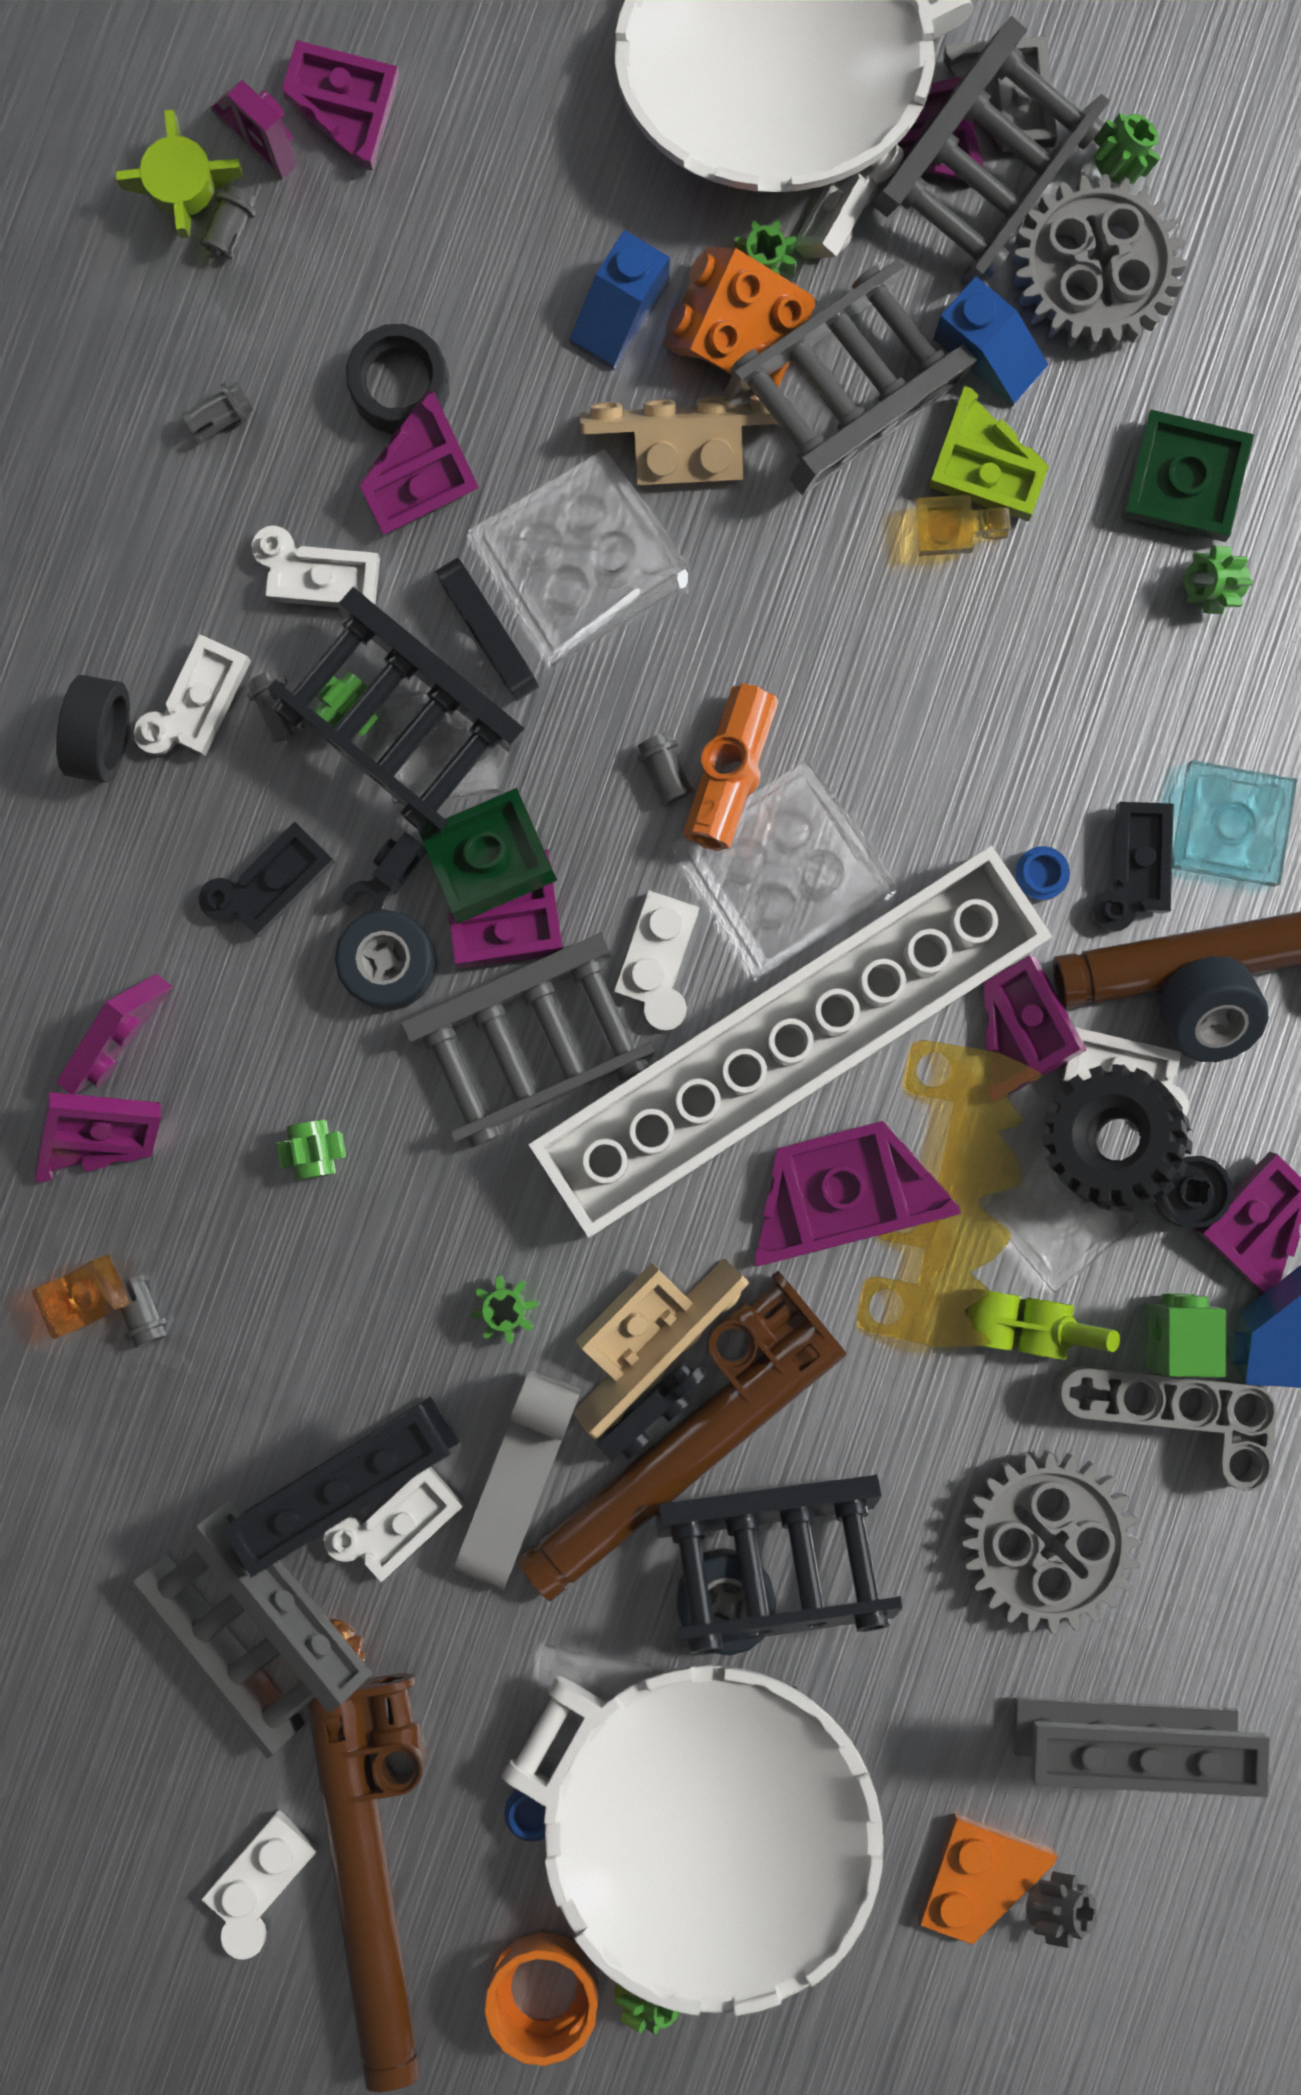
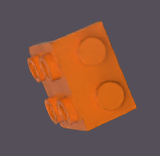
[662,247,815,387]

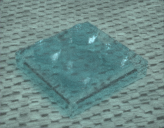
[1172,760,1298,887]

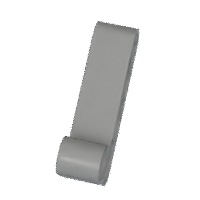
[1052,1365,1277,1492]
[453,1370,582,1591]

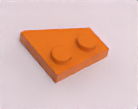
[918,1813,1058,1945]

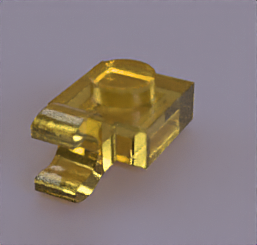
[916,495,1011,556]

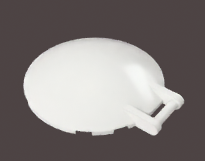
[614,0,974,192]
[502,1666,883,2016]

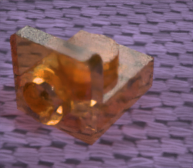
[32,1254,131,1339]

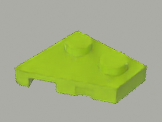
[928,386,1049,522]

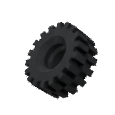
[1042,1064,1193,1212]

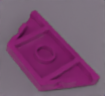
[755,1120,961,1267]

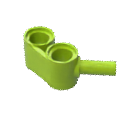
[963,1288,1120,1360]

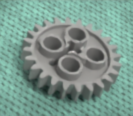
[1011,174,1187,351]
[960,1450,1142,1634]

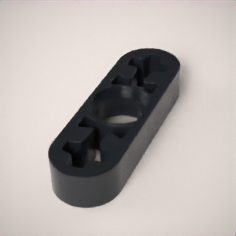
[434,557,540,702]

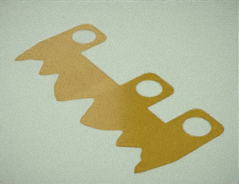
[858,1040,1043,1348]

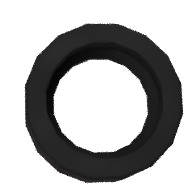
[346,324,449,434]
[56,675,130,783]

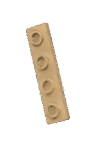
[580,395,793,485]
[573,1259,749,1439]

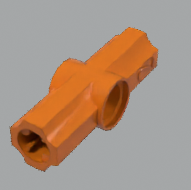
[683,683,778,851]

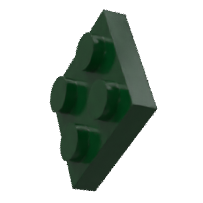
[1122,409,1255,542]
[418,788,558,924]

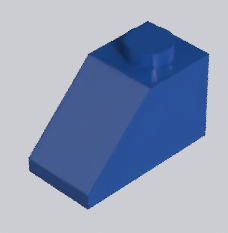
[569,230,670,369]
[933,276,1049,407]
[1228,1265,1301,1388]

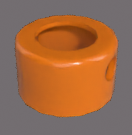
[485,1931,599,2066]

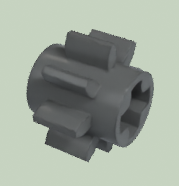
[1026,1871,1097,1948]

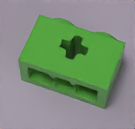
[1146,1293,1226,1377]

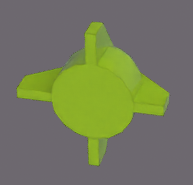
[116,109,243,238]

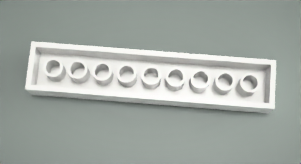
[529,845,1052,1238]

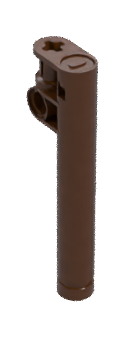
[1053,911,1301,1009]
[517,1270,847,1602]
[307,1673,428,2092]

